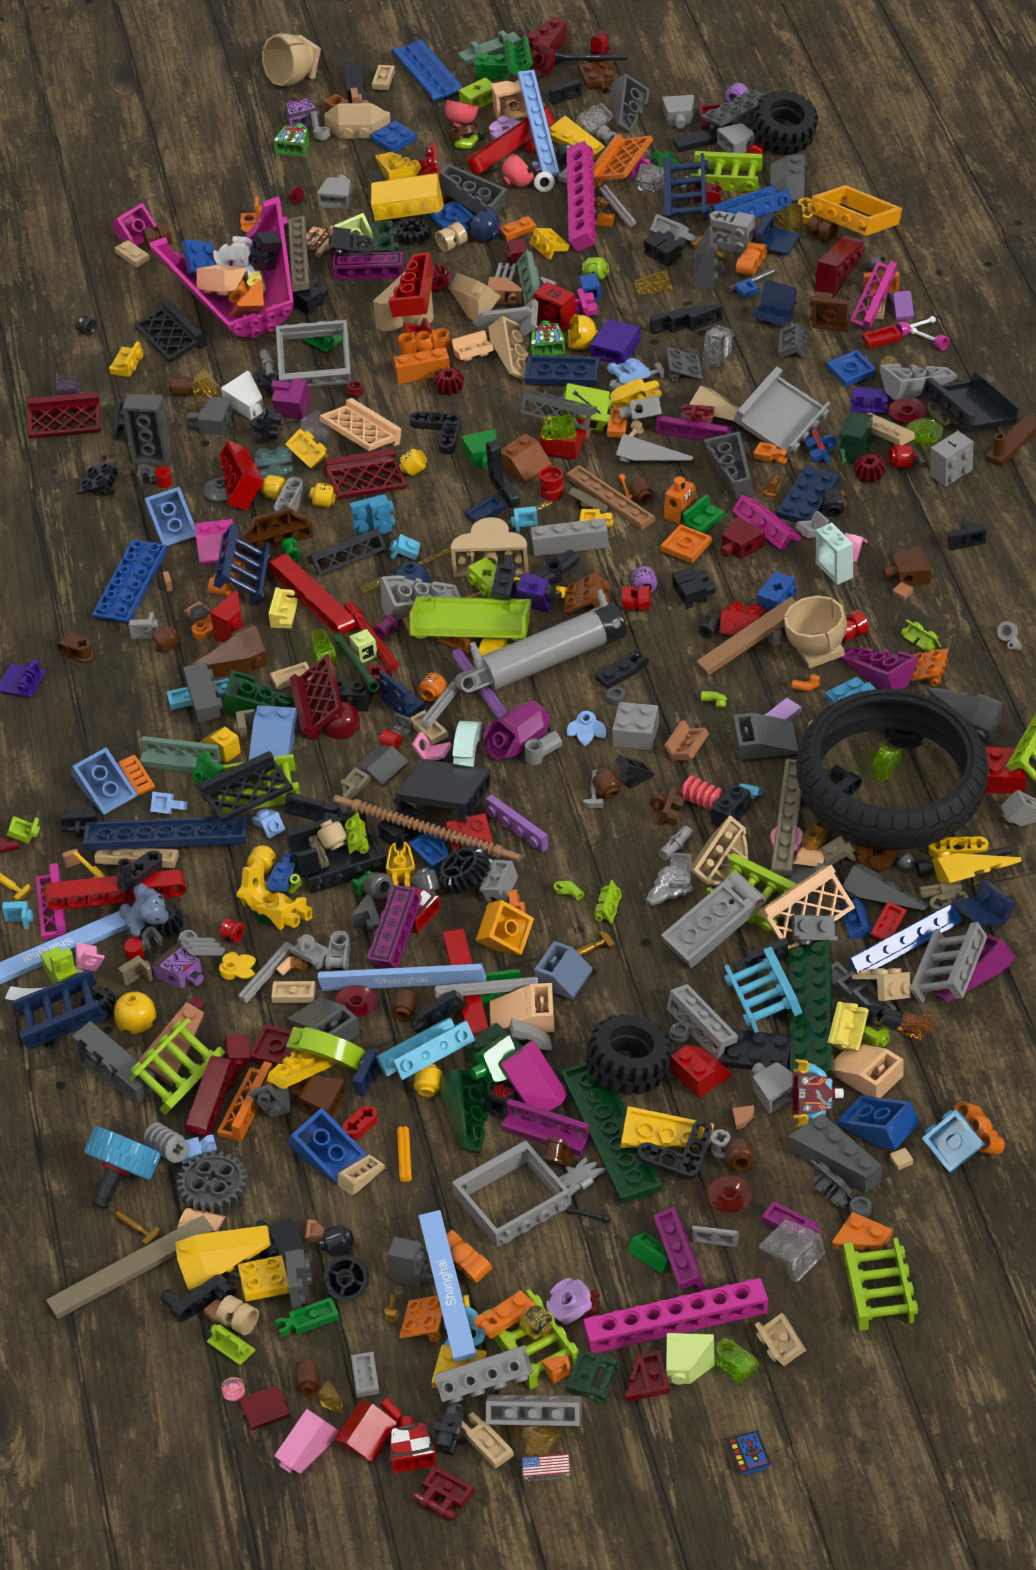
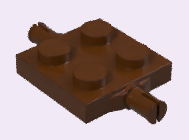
[578,61,618,94]

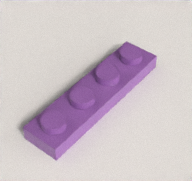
[486,794,549,853]

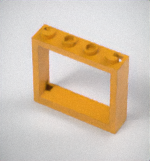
[809,185,902,236]

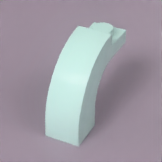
[453,721,482,767]

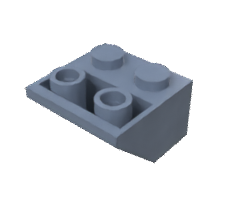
[534,941,593,1000]

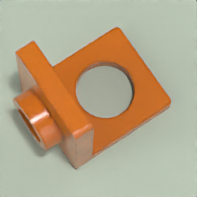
[240,196,262,225]

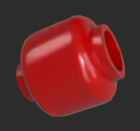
[888,444,917,469]

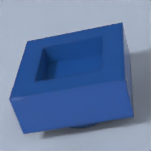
[735,278,759,299]

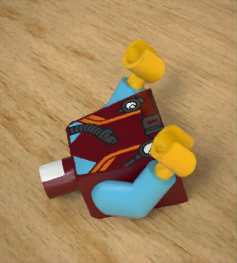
[792,1059,844,1128]

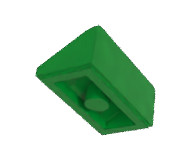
[628,1232,671,1273]

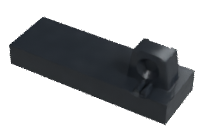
[673,124,721,152]

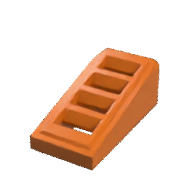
[118,755,155,796]

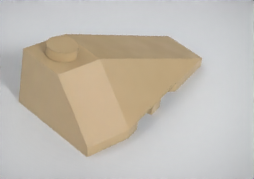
[488,316,530,380]
[690,386,739,421]

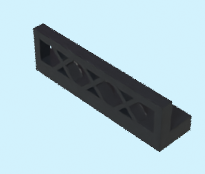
[344,53,365,104]
[307,528,387,576]

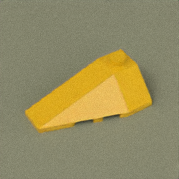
[375,152,421,181]

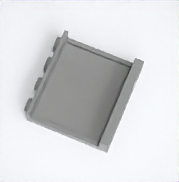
[734,367,831,457]

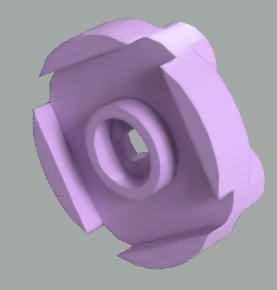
[489,116,521,140]
[546,1278,592,1325]

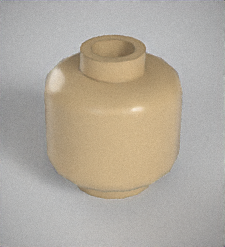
[317,819,347,851]

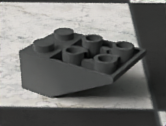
[692,225,718,290]
[733,713,798,761]
[287,996,360,1041]

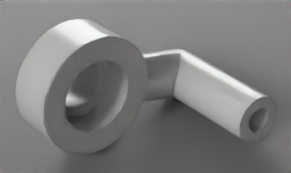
[311,111,330,141]
[997,621,1022,651]

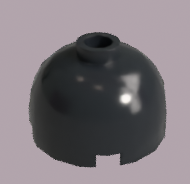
[323,1255,370,1301]

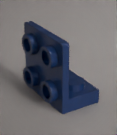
[379,671,425,718]
[952,880,1016,927]

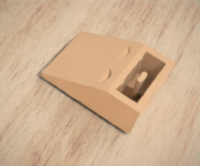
[490,983,555,1036]
[833,1044,904,1098]

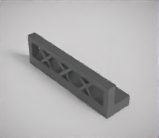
[520,390,597,430]

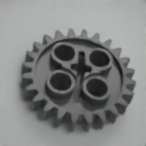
[177,1151,249,1214]

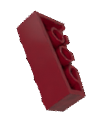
[814,236,865,298]

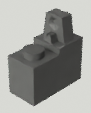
[186,396,233,435]
[387,1237,435,1288]

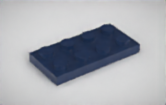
[525,355,600,386]
[776,466,839,523]

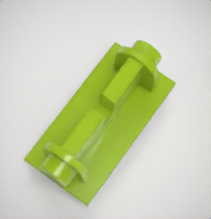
[901,620,941,652]
[345,812,369,854]
[594,880,621,924]
[207,1324,256,1365]

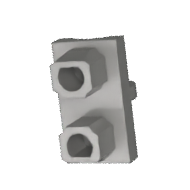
[289,934,329,969]

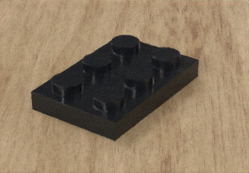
[722,1028,791,1070]

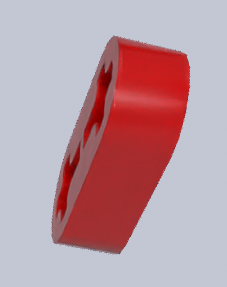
[343,1105,378,1140]

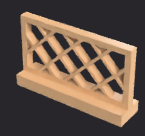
[319,398,401,451]
[758,865,855,953]

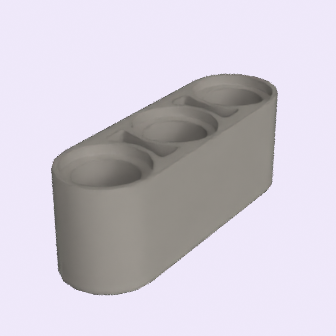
[274,477,304,512]

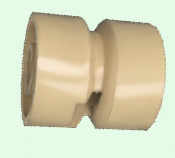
[435,222,468,252]
[216,1295,259,1335]

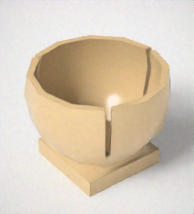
[262,33,321,86]
[784,595,847,669]

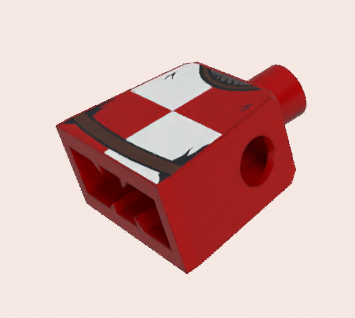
[411,886,441,934]
[390,1416,437,1474]

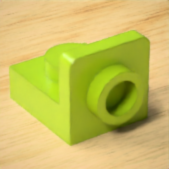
[861,1025,890,1048]

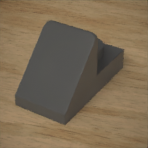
[352,894,380,935]

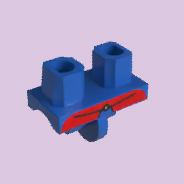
[804,429,837,463]

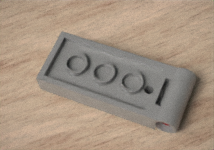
[661,871,766,968]

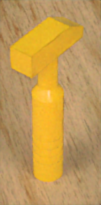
[0,873,31,902]

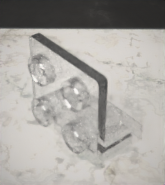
[759,1219,826,1282]

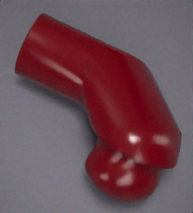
[0,836,19,853]

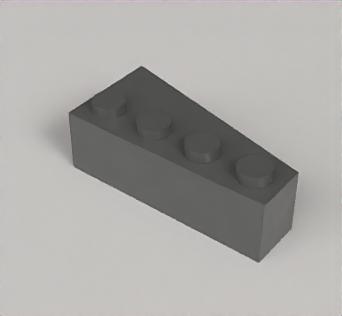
[703,431,754,499]

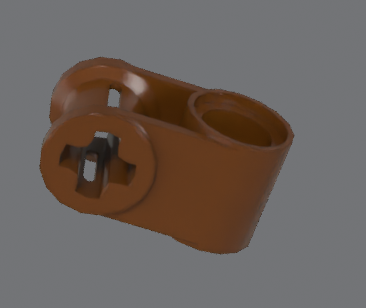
[57,632,94,663]
[542,1137,572,1166]

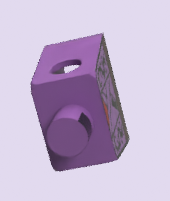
[286,97,321,128]
[152,940,204,989]

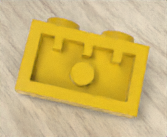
[530,228,570,260]
[109,342,143,377]
[285,429,328,470]

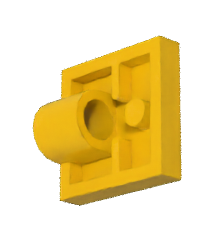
[238,1255,289,1302]

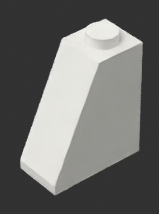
[221,371,264,420]

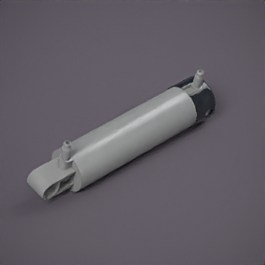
[454,589,627,692]

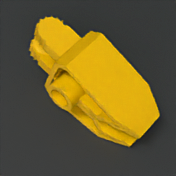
[610,378,662,410]
[386,842,415,887]

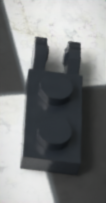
[112,401,128,440]
[595,649,649,689]
[285,792,339,821]

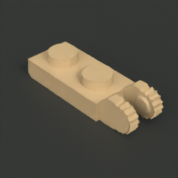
[460,1412,514,1469]

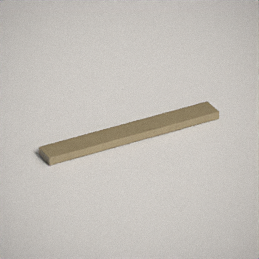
[288,216,310,292]
[771,759,802,876]
[46,1215,215,1319]

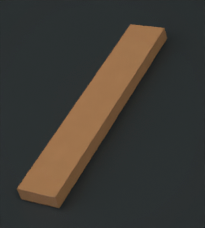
[566,465,655,530]
[697,597,796,676]

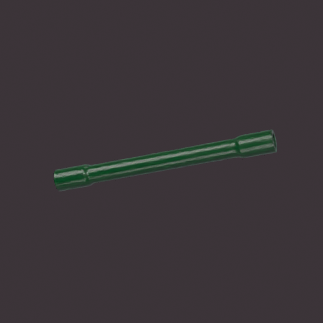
[333,632,379,692]

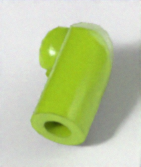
[455,134,478,150]
[701,691,727,708]
[287,874,302,894]
[553,881,584,901]

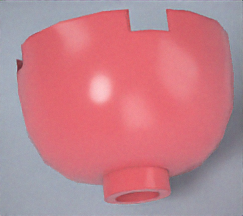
[445,100,478,126]
[502,154,535,188]

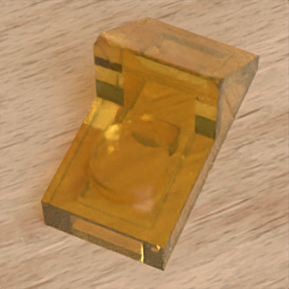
[773,204,803,232]
[192,367,221,397]
[522,1425,562,1457]

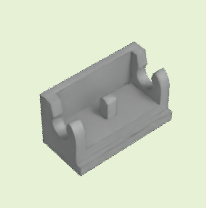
[480,860,518,903]

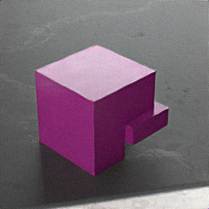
[271,379,311,420]

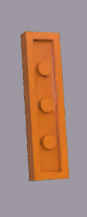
[217,1061,273,1142]

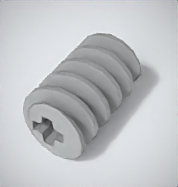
[144,1122,189,1163]

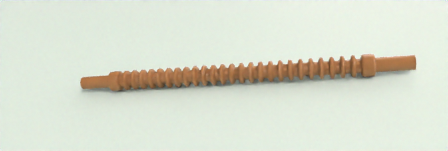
[333,795,522,862]

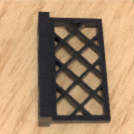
[134,298,207,363]
[199,751,293,823]

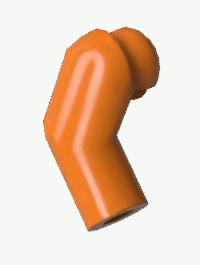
[791,674,820,692]

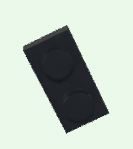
[549,79,582,105]

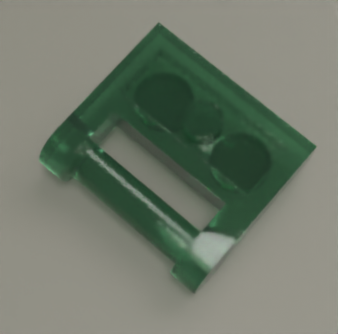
[566,1350,620,1403]

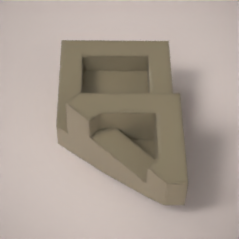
[341,767,372,799]

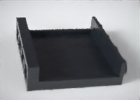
[921,370,1020,432]
[394,759,491,822]
[286,811,387,894]

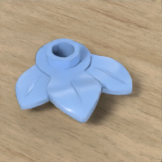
[567,711,606,746]

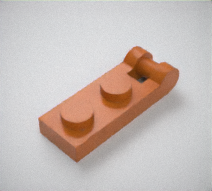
[473,1290,536,1339]

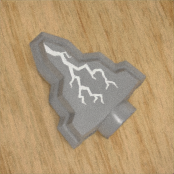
[646,866,694,905]

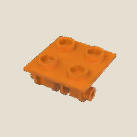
[909,648,949,686]
[399,1295,444,1342]

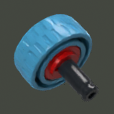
[84,1126,161,1209]

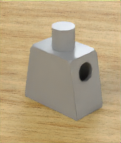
[662,95,694,128]
[717,123,756,153]
[317,175,352,209]
[619,396,662,421]
[752,1063,792,1114]

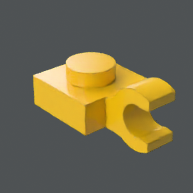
[580,509,613,527]

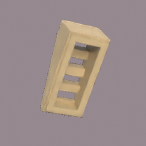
[338,1154,385,1196]

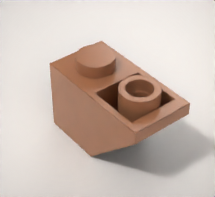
[488,277,523,305]

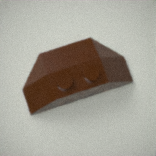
[241,508,314,556]

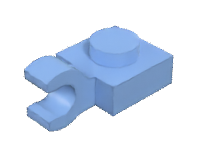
[150,792,188,814]
[181,1135,217,1165]

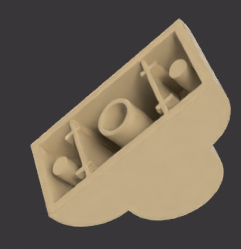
[373,271,434,331]
[451,517,529,577]

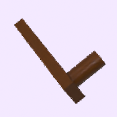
[986,415,1036,467]

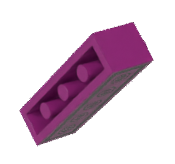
[333,252,404,280]
[367,885,422,969]

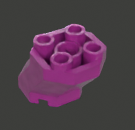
[483,701,550,761]

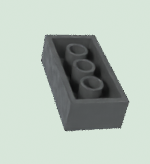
[123,394,172,465]

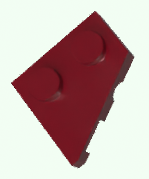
[625,1350,670,1402]

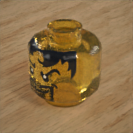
[518,1305,553,1339]

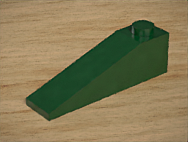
[220,670,298,718]
[440,1069,491,1154]

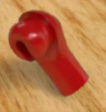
[380,1397,402,1427]

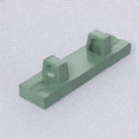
[458,30,521,66]

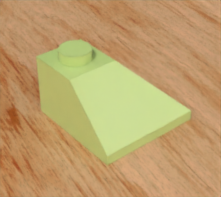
[666,1333,715,1385]

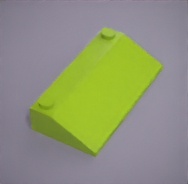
[410,596,531,641]

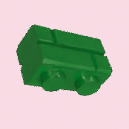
[475,53,510,80]

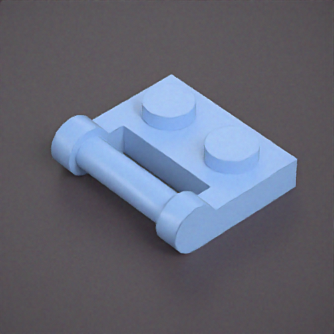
[607,358,650,384]

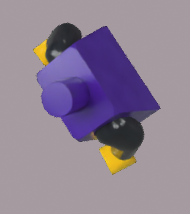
[511,574,567,612]

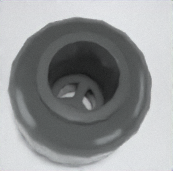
[410,867,440,894]
[363,872,394,900]

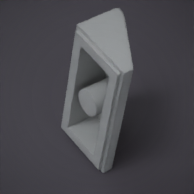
[692,1226,739,1247]

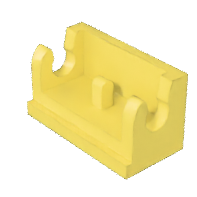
[269,588,298,629]
[828,1002,869,1051]

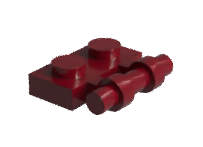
[413,1466,475,1521]

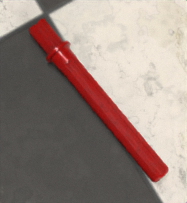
[343,601,399,671]

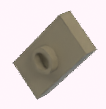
[569,488,608,512]

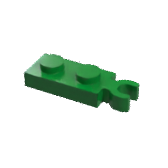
[275,1297,340,1337]

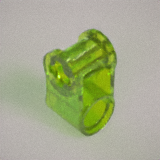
[540,415,576,440]
[311,629,337,662]
[873,744,902,781]
[716,1339,759,1383]

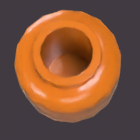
[418,673,447,702]

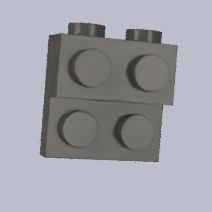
[285,1249,313,1310]

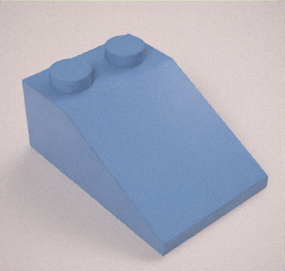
[145,487,196,547]
[249,706,299,760]
[71,747,138,816]

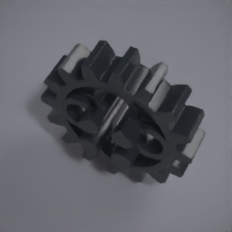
[394,215,432,244]

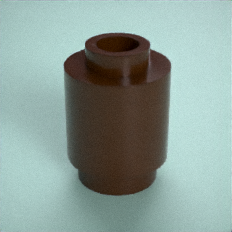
[169,377,195,395]
[629,477,653,504]
[392,989,417,1022]
[296,1359,319,1395]

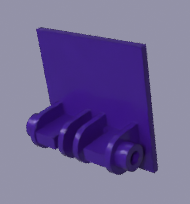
[850,387,889,414]
[0,660,46,697]

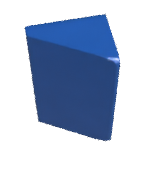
[839,898,873,940]

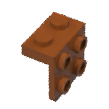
[565,572,610,614]

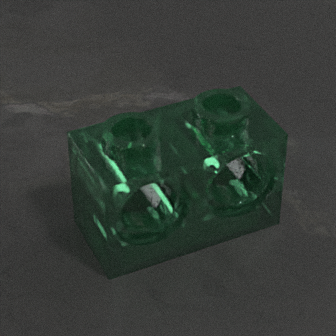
[372,221,398,253]

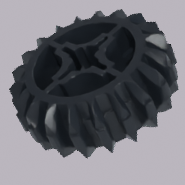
[437,845,491,895]

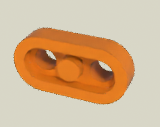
[192,614,214,640]

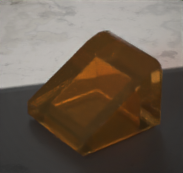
[761,472,779,498]

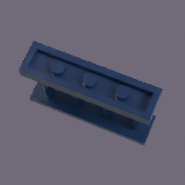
[663,153,710,221]
[213,524,271,606]
[12,970,106,1050]

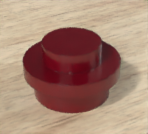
[288,186,304,204]
[346,381,364,397]

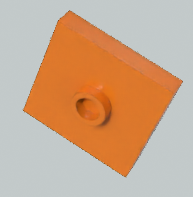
[660,524,712,564]

